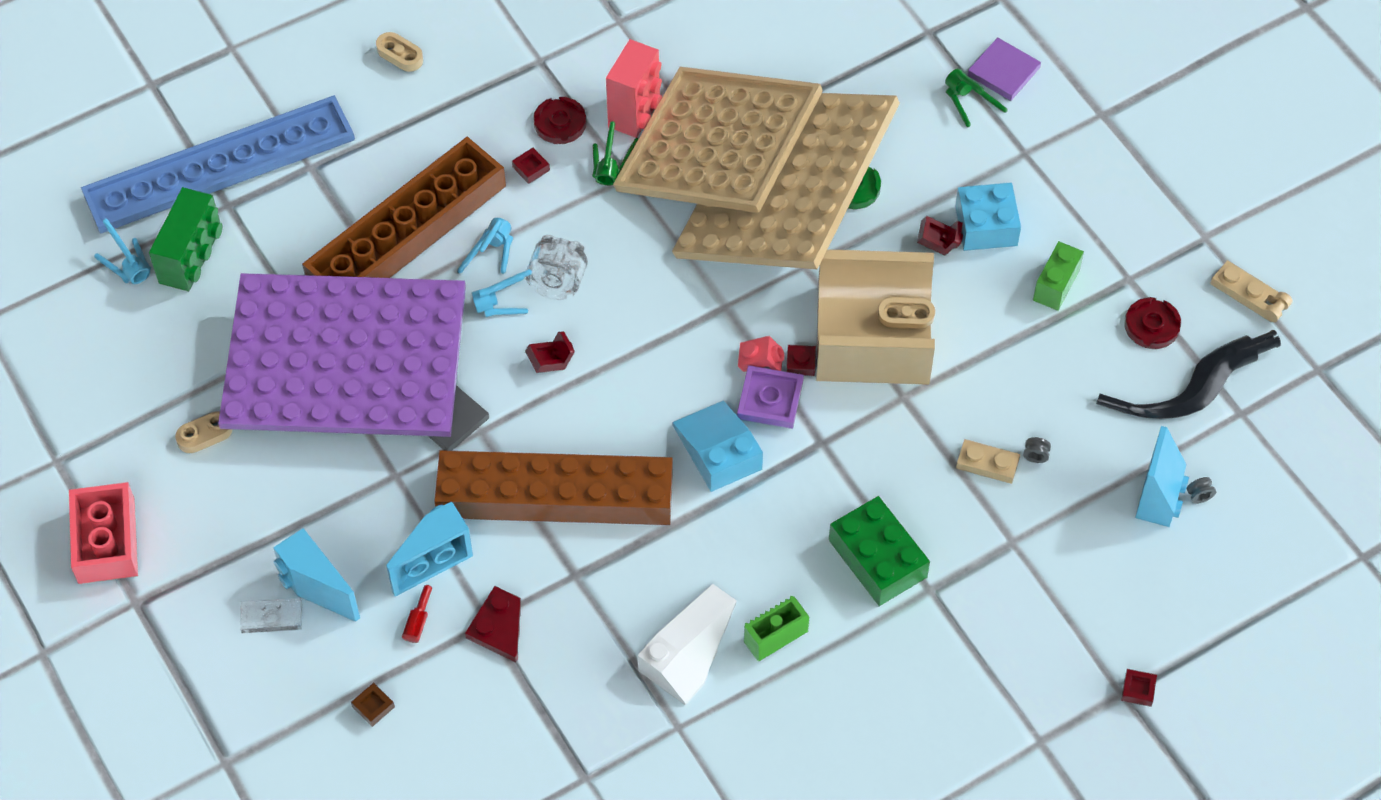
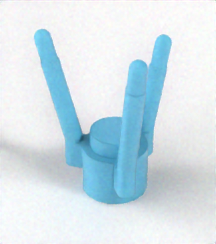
[457,218,513,274]
[94,219,151,284]
[471,269,532,317]

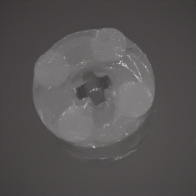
[525,234,588,300]

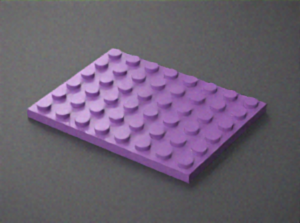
[218,273,466,437]

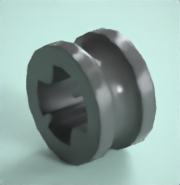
[1023,437,1051,463]
[1186,477,1217,504]

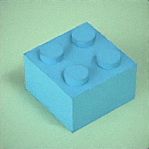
[955,183,1021,251]

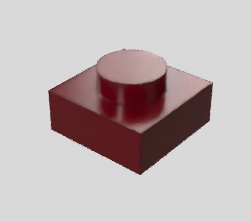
[512,147,550,184]
[787,345,816,376]
[1121,669,1157,707]

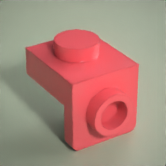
[738,336,784,372]

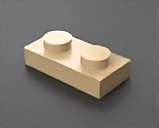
[956,439,1020,484]

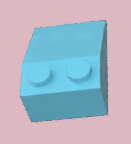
[672,400,763,492]
[1135,426,1189,527]
[386,502,473,597]
[273,528,360,622]

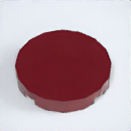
[534,97,586,144]
[1124,297,1181,349]

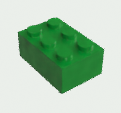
[149,187,223,292]
[829,495,930,606]

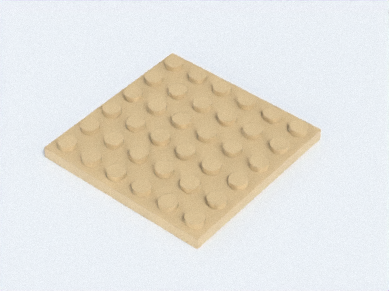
[613,67,823,213]

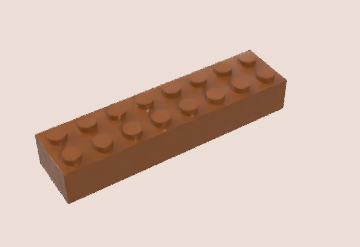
[302,136,506,278]
[434,450,673,525]

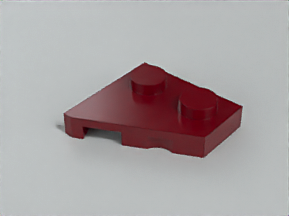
[465,586,521,662]

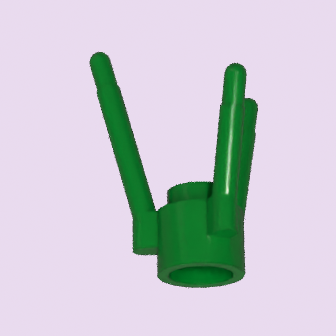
[945,69,1008,127]
[592,121,639,186]

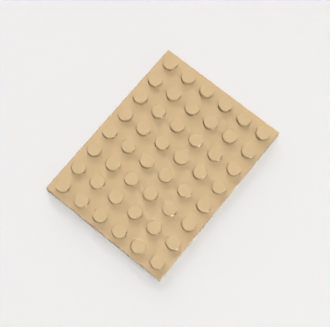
[672,93,900,269]

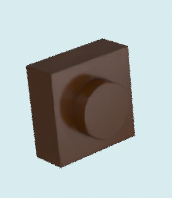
[351,683,395,727]

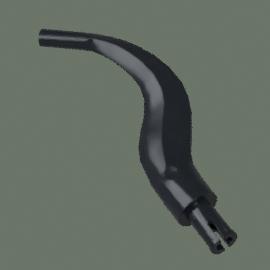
[1096,330,1281,419]

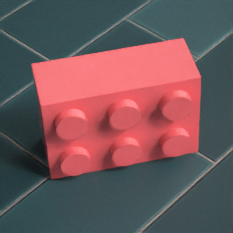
[606,39,662,138]
[69,482,138,584]

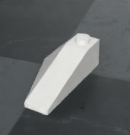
[638,584,736,705]

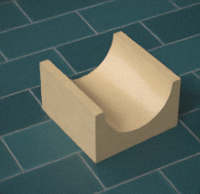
[816,250,935,385]

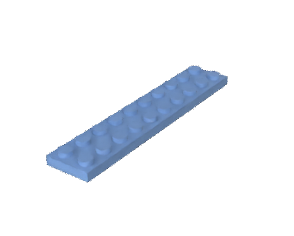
[81,95,355,234]

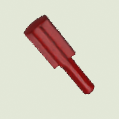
[402,585,432,643]

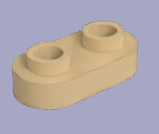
[376,32,423,72]
[878,297,935,329]
[175,411,233,453]

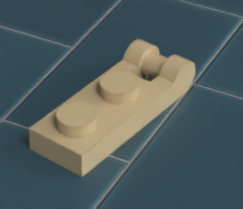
[1210,260,1293,323]

